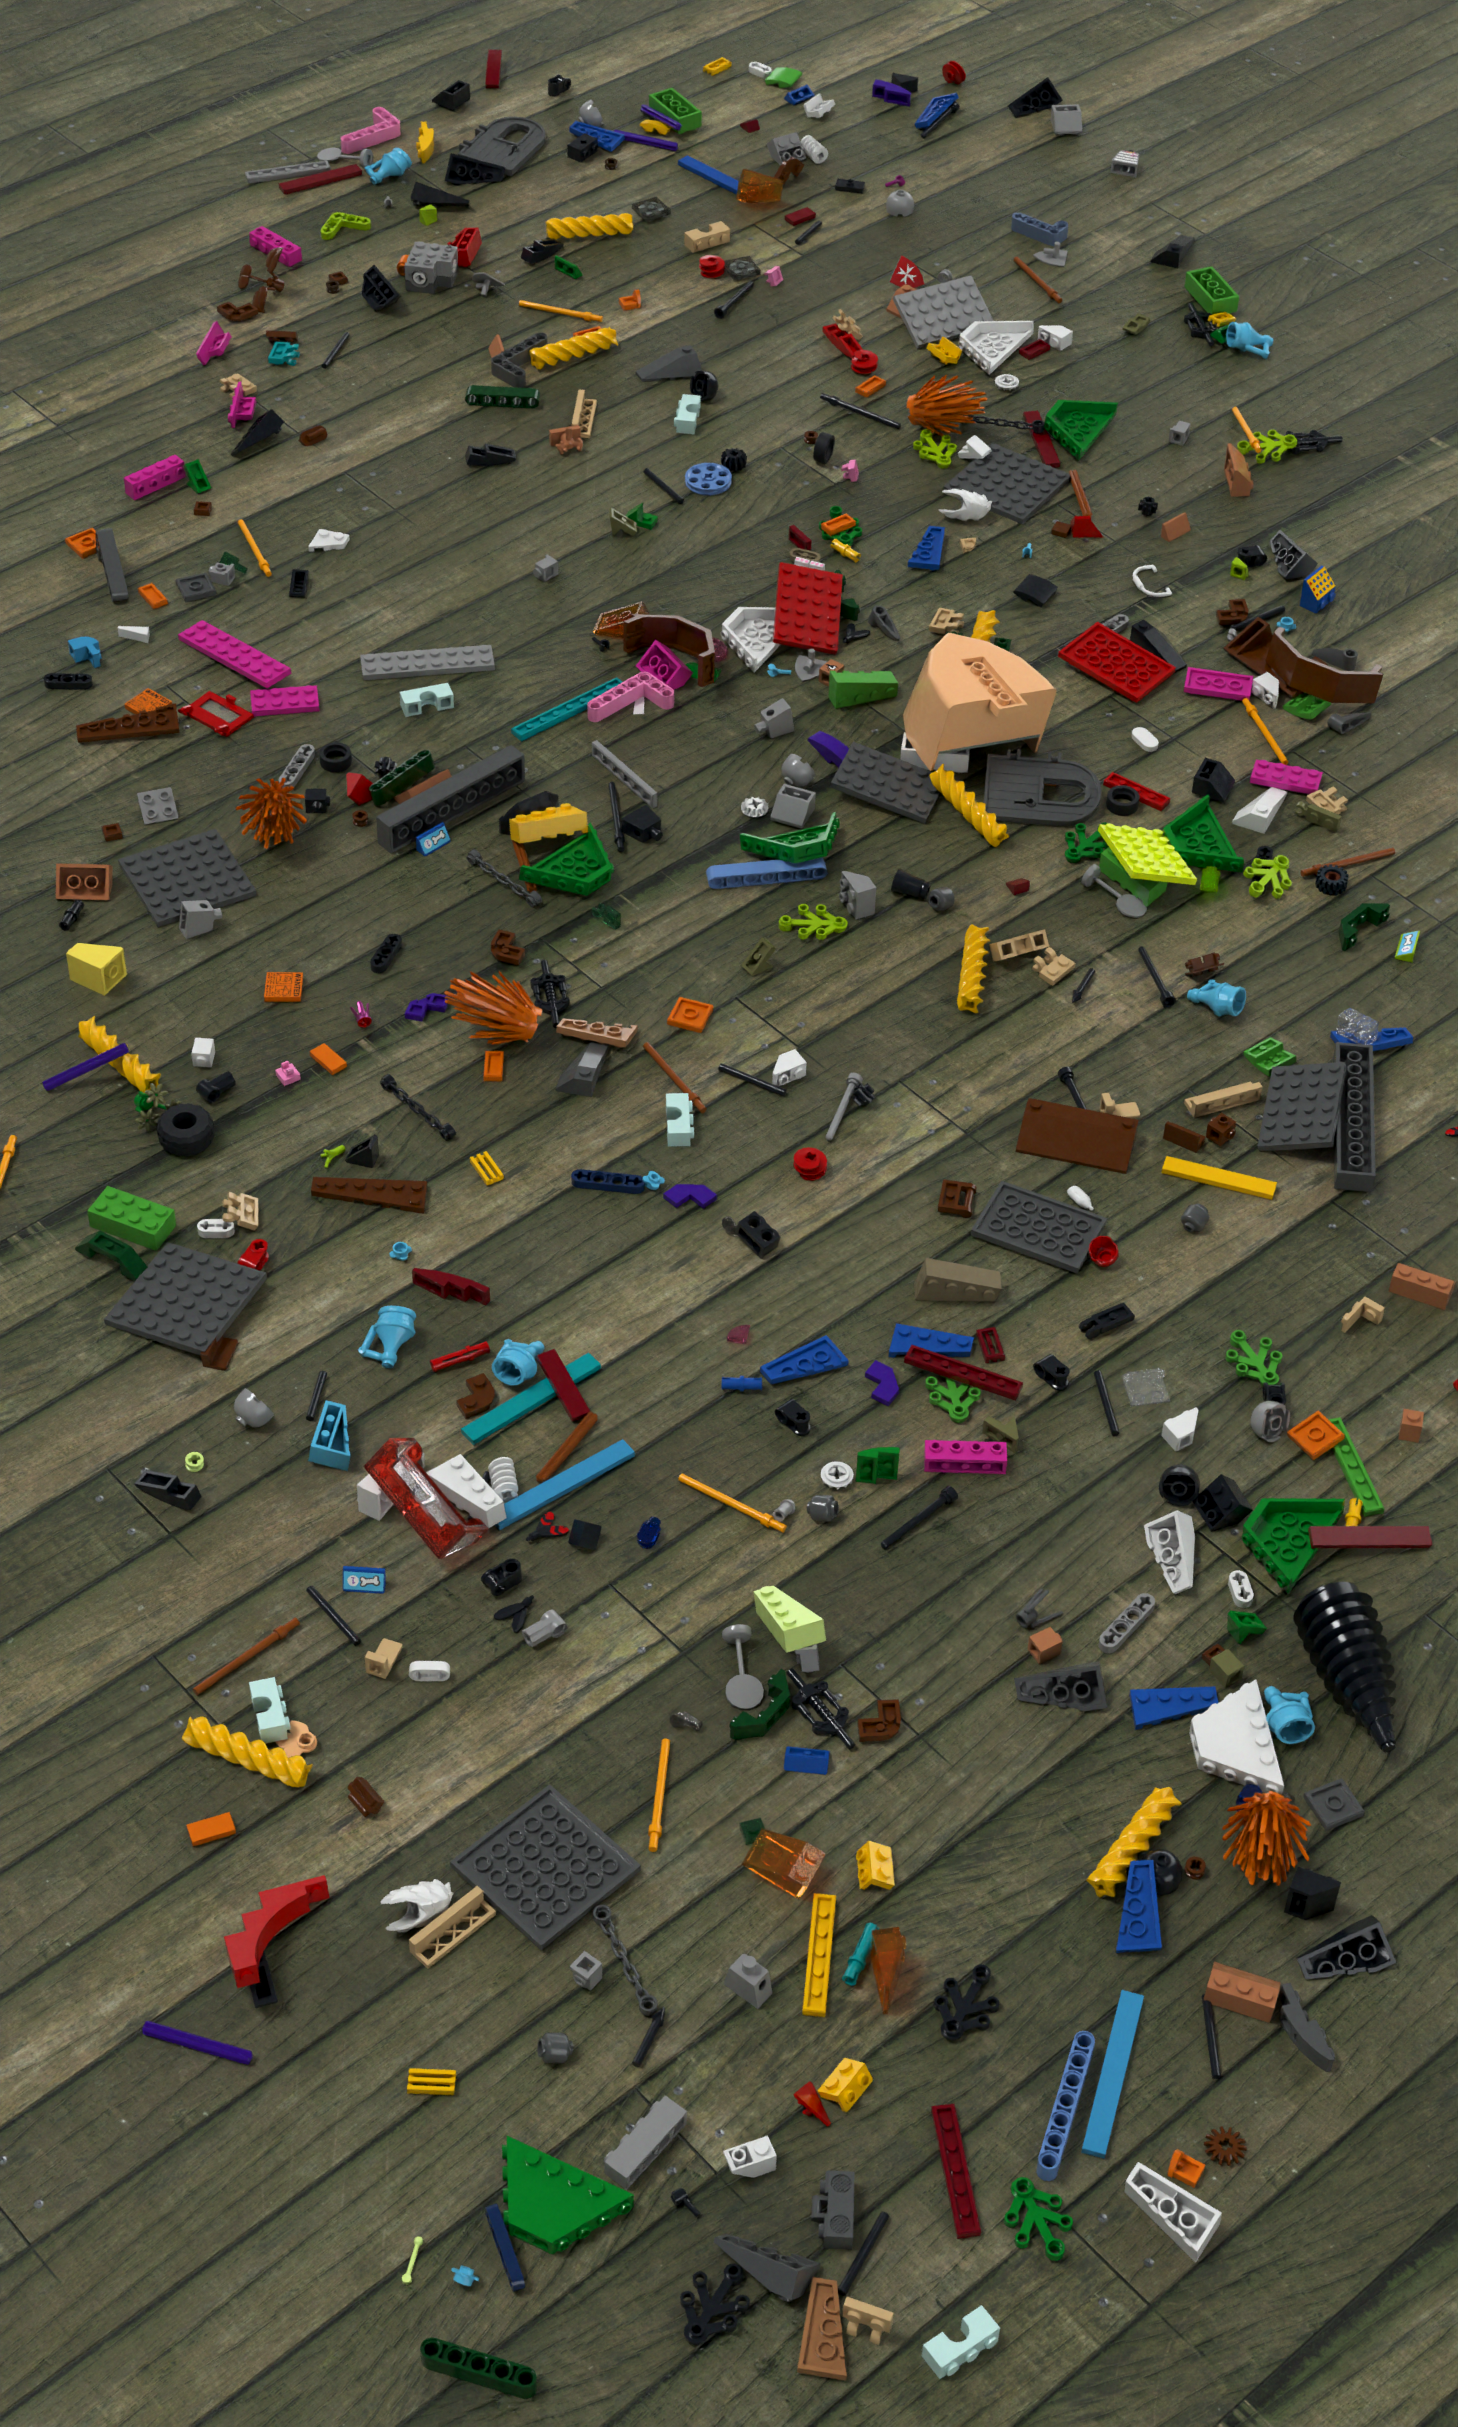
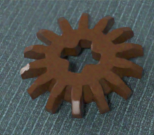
[1204,2126,1247,2166]

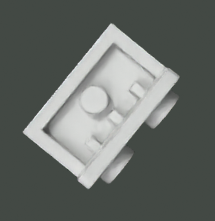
[803,94,835,118]

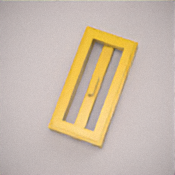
[703,57,732,76]
[1207,312,1236,327]
[470,1151,504,1186]
[407,2068,456,2095]

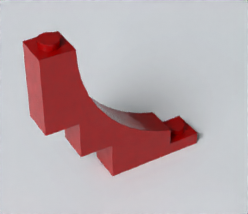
[224,1875,330,1988]

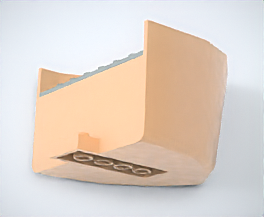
[903,633,1057,771]

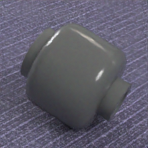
[928,887,955,911]
[1181,1203,1210,1232]
[807,1495,839,1522]
[537,2032,573,2063]

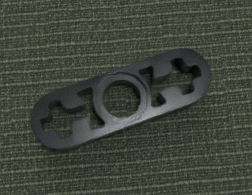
[44,673,93,690]
[370,934,402,973]

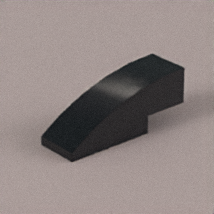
[521,238,564,264]
[465,443,516,466]
[134,1470,202,1511]
[248,1951,278,2008]

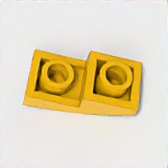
[640,120,671,135]

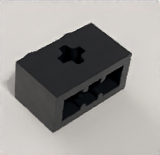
[567,133,598,163]

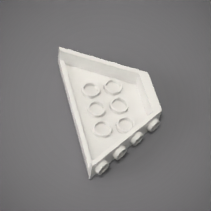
[958,321,1034,375]
[721,607,781,672]
[1189,1680,1284,1795]

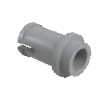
[773,1499,795,1522]

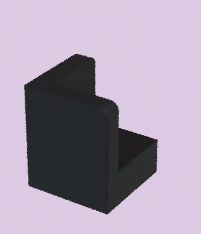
[568,1519,602,1550]

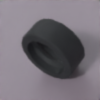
[813,432,835,464]
[319,742,352,773]
[1106,785,1140,816]

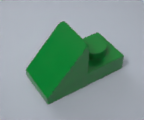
[183,459,212,494]
[626,502,658,530]
[1227,1611,1267,1644]

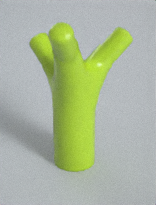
[321,1145,346,1168]

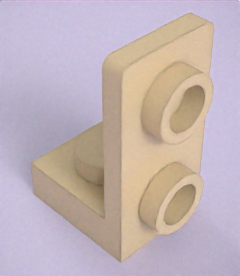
[1100,1093,1140,1118]
[1341,1297,1385,1333]
[365,1638,402,1679]

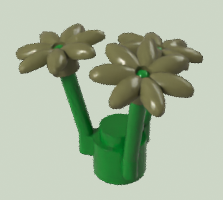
[134,1083,181,1131]

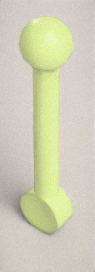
[402,2236,423,2285]

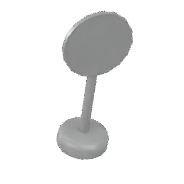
[317,148,373,169]
[1081,864,1147,918]
[722,1624,764,1710]

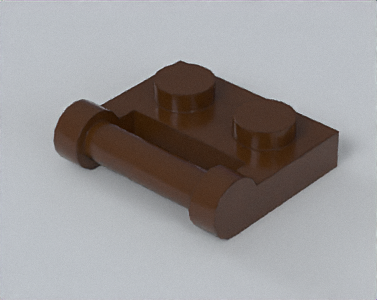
[938,1179,977,1218]

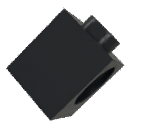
[305,789,330,813]

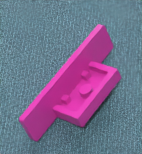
[196,321,232,366]
[228,382,256,428]

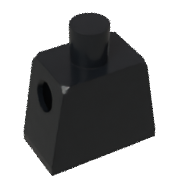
[621,805,663,843]

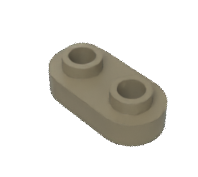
[790,548,821,563]

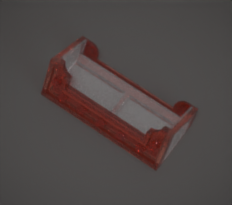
[363,1438,489,1559]

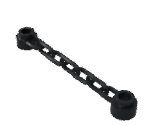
[963,415,1044,434]
[380,1074,456,1140]

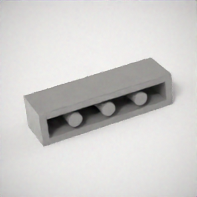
[604,2096,687,2190]

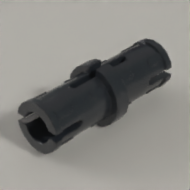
[59,899,84,931]

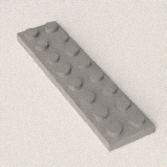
[360,645,495,680]

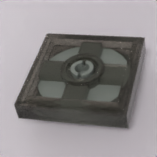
[632,197,671,222]
[724,256,761,280]

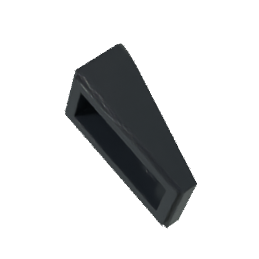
[289,569,309,598]

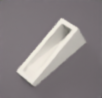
[118,626,150,643]

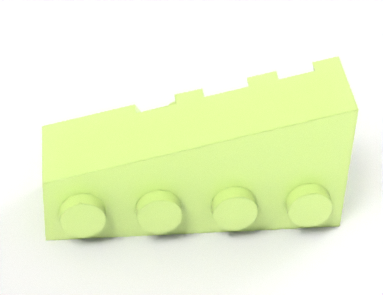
[754,1586,826,1653]

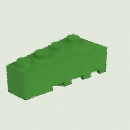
[828,671,898,709]
[1099,847,1167,907]

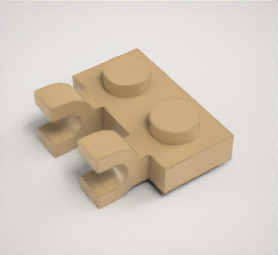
[833,309,863,341]
[220,374,257,398]
[929,608,964,634]
[1306,787,1348,815]
[1032,947,1076,986]
[223,1192,258,1231]
[842,2297,894,2345]

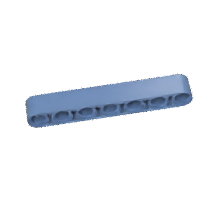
[706,857,827,889]
[1036,2031,1095,2181]

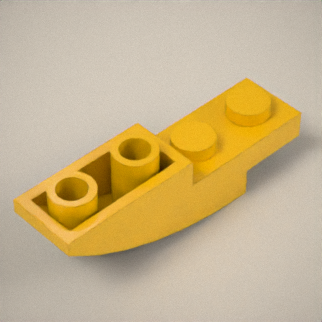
[416,121,434,163]

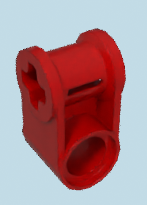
[237,1239,269,1271]

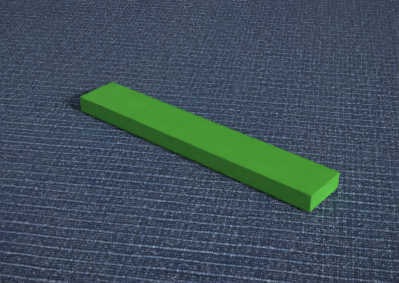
[1328,1417,1384,1517]

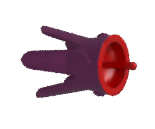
[350,1001,372,1027]

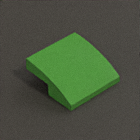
[765,67,802,88]
[1283,692,1331,719]
[1243,1037,1296,1076]

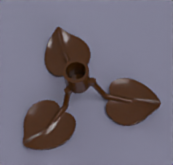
[238,247,285,313]

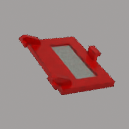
[178,691,254,737]

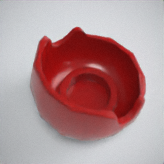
[1089,1236,1119,1267]

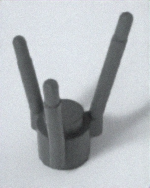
[1015,1589,1063,1629]

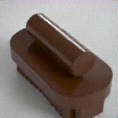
[298,425,327,446]
[347,1777,384,1817]

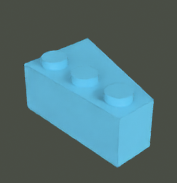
[308,1400,350,1471]

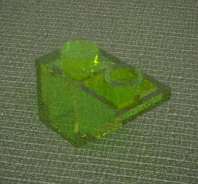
[1199,866,1220,893]

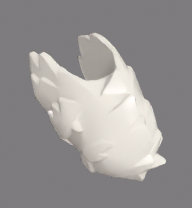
[939,488,992,521]
[380,1879,453,1932]

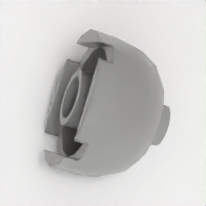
[578,100,604,127]
[886,189,914,217]
[781,754,815,787]
[234,1388,274,1427]
[1250,1401,1290,1442]

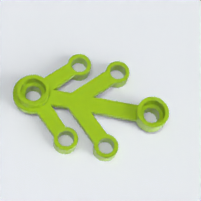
[913,429,957,469]
[1237,430,1297,464]
[1243,855,1292,899]
[778,904,848,940]

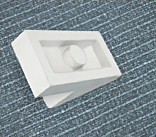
[958,435,992,459]

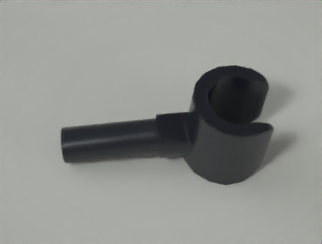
[592,637,610,652]
[671,2188,701,2217]

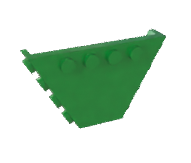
[1044,400,1118,461]
[1163,794,1244,873]
[740,812,840,863]
[519,822,614,896]
[1241,1498,1345,1594]
[502,2136,634,2254]

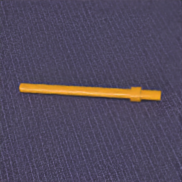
[519,300,603,322]
[1232,407,1262,453]
[238,519,272,577]
[1242,698,1288,765]
[0,1135,17,1189]
[678,1473,787,1533]
[648,1738,670,1852]

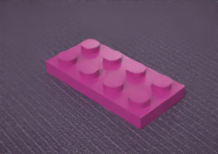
[1184,667,1253,701]
[250,685,319,716]
[1250,760,1323,794]

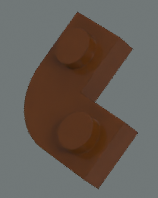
[774,156,804,184]
[217,301,258,321]
[1216,599,1248,626]
[491,929,525,966]
[456,1373,495,1419]
[857,1699,901,1742]

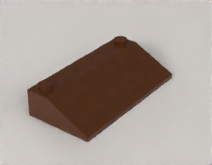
[1223,617,1327,698]
[1015,1098,1139,1174]

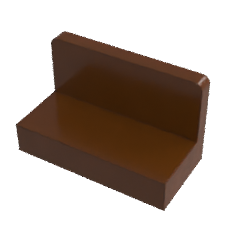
[1163,1121,1205,1153]
[200,1335,239,1371]

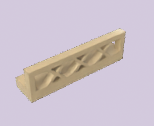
[572,390,597,438]
[1184,1082,1262,1118]
[409,1886,496,1969]

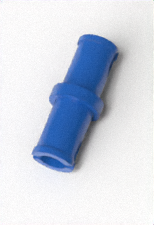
[722,1376,762,1392]

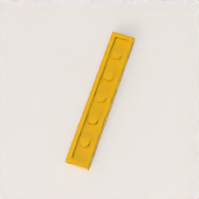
[1161,1156,1277,1200]
[802,1893,836,2017]

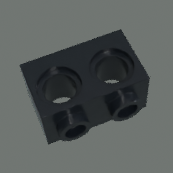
[735,1211,781,1259]

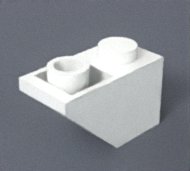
[1038,326,1073,351]
[1251,672,1279,709]
[772,1049,806,1086]
[1161,1407,1198,1452]
[723,2136,777,2178]

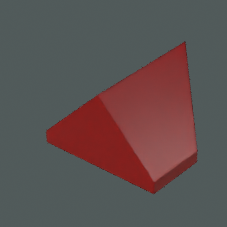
[1071,516,1103,537]
[346,773,373,806]

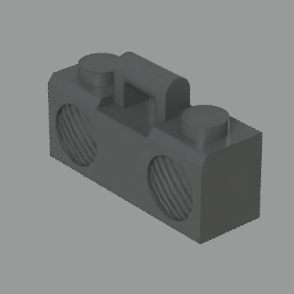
[811,2170,855,2250]

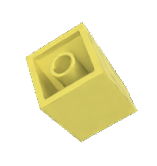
[66,943,127,996]

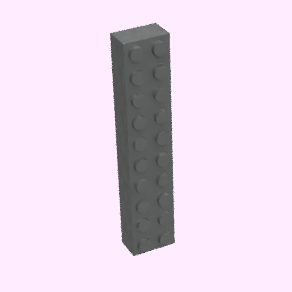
[376,745,525,853]
[1333,1042,1376,1192]

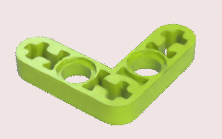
[321,212,371,240]

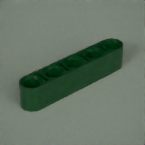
[465,385,540,409]
[369,750,435,806]
[420,2337,537,2399]

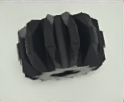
[721,448,747,472]

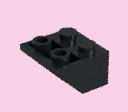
[432,80,470,110]
[1192,758,1235,802]
[1192,1474,1253,1531]
[1284,1867,1341,1920]

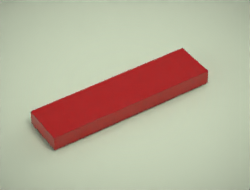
[1103,772,1171,811]

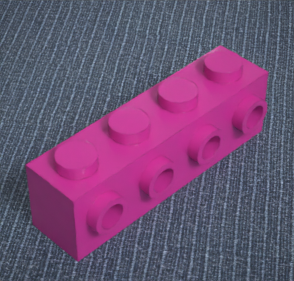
[249,226,302,267]
[124,455,186,500]
[924,1440,1007,1474]

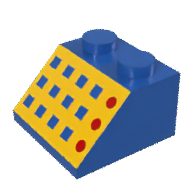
[1300,565,1336,614]

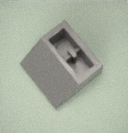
[1051,104,1082,135]
[767,132,806,165]
[770,784,816,829]
[839,871,876,919]

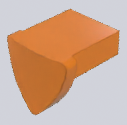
[619,289,641,311]
[1167,2149,1205,2188]

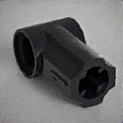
[196,1071,236,1103]

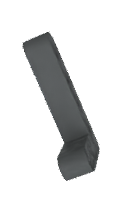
[491,333,547,388]
[95,528,129,602]

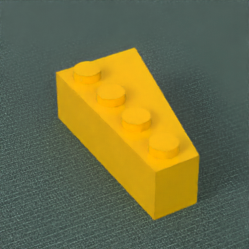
[509,803,588,843]

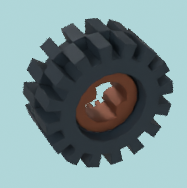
[1315,864,1349,896]

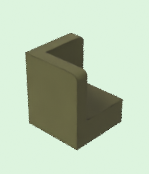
[1209,1649,1244,1688]

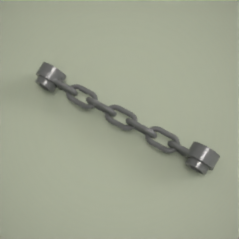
[466,849,542,907]
[593,1905,658,2016]

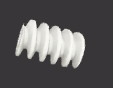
[800,135,828,164]
[488,1457,518,1503]

